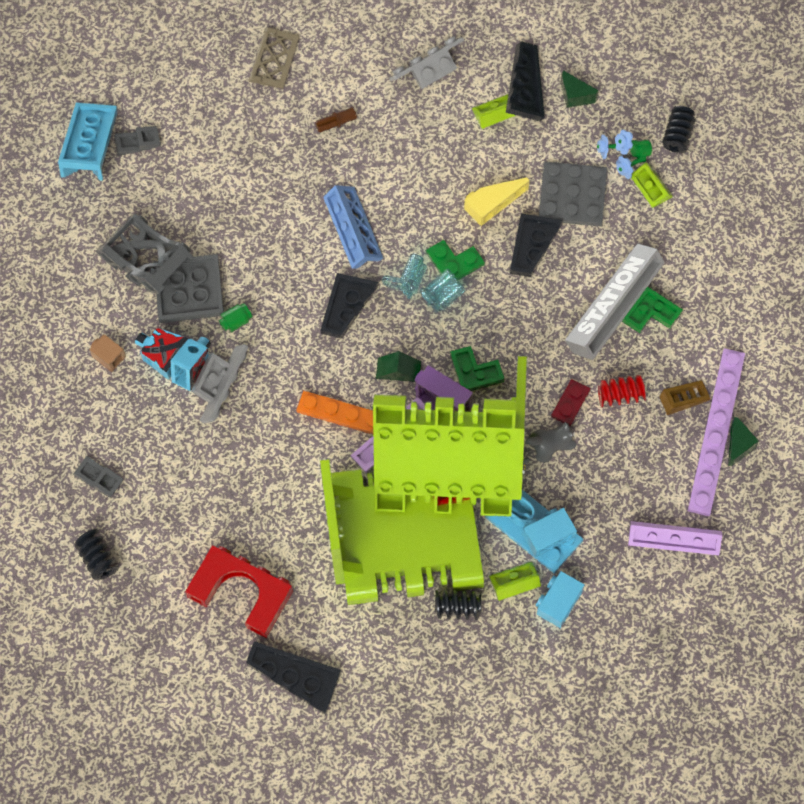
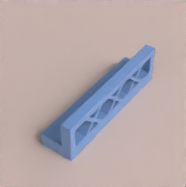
[323,185,383,269]

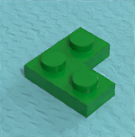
[426,240,485,286]
[622,287,683,333]
[450,346,505,391]

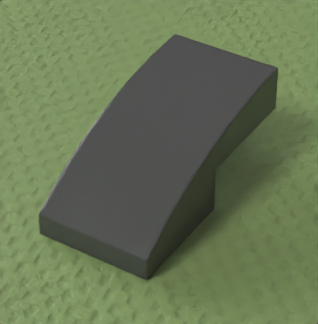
[114,126,161,156]
[73,456,124,498]

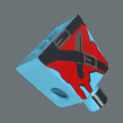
[135,328,188,380]
[171,337,211,391]

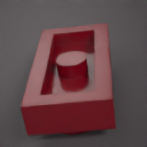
[551,379,591,427]

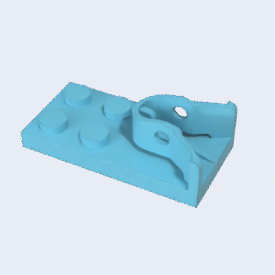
[58,103,118,181]
[485,490,584,574]

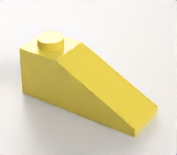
[464,177,529,226]

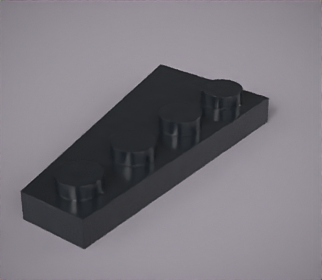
[506,41,545,121]
[246,641,341,715]

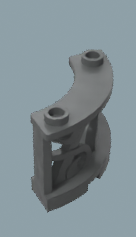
[96,214,193,294]

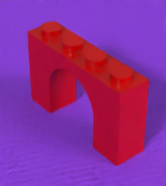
[185,545,293,639]

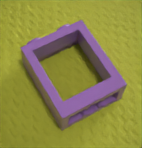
[415,365,473,412]

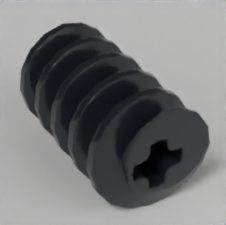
[662,106,696,154]
[74,528,119,580]
[435,590,481,620]

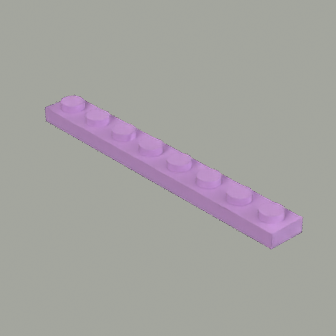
[688,348,745,517]

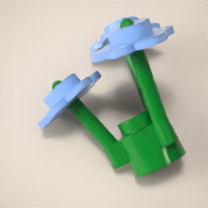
[597,130,652,179]

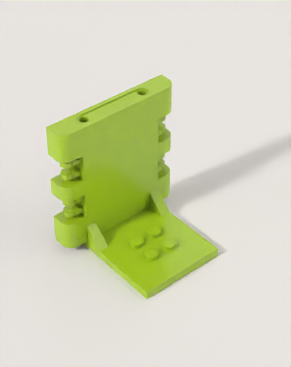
[373,356,527,517]
[320,459,484,605]

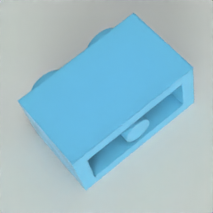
[522,508,577,557]
[536,571,585,628]

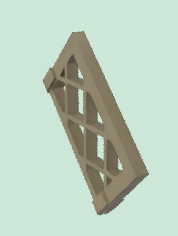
[248,27,300,89]

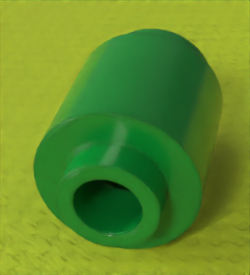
[219,303,253,333]

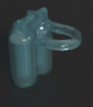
[381,254,427,299]
[420,268,466,313]

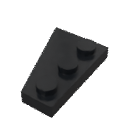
[510,213,563,277]
[320,273,379,339]

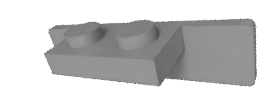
[389,36,464,89]
[191,344,248,423]

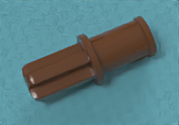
[315,107,357,132]

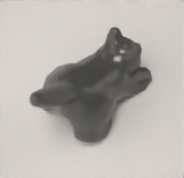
[525,423,576,463]

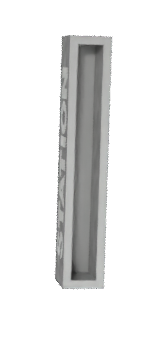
[565,243,665,360]

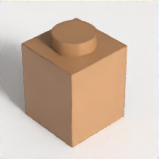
[89,334,126,372]

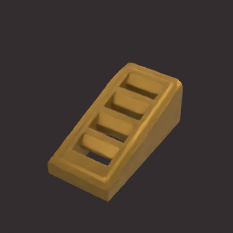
[659,380,711,415]

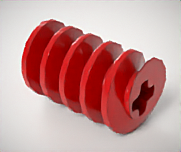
[598,375,646,408]

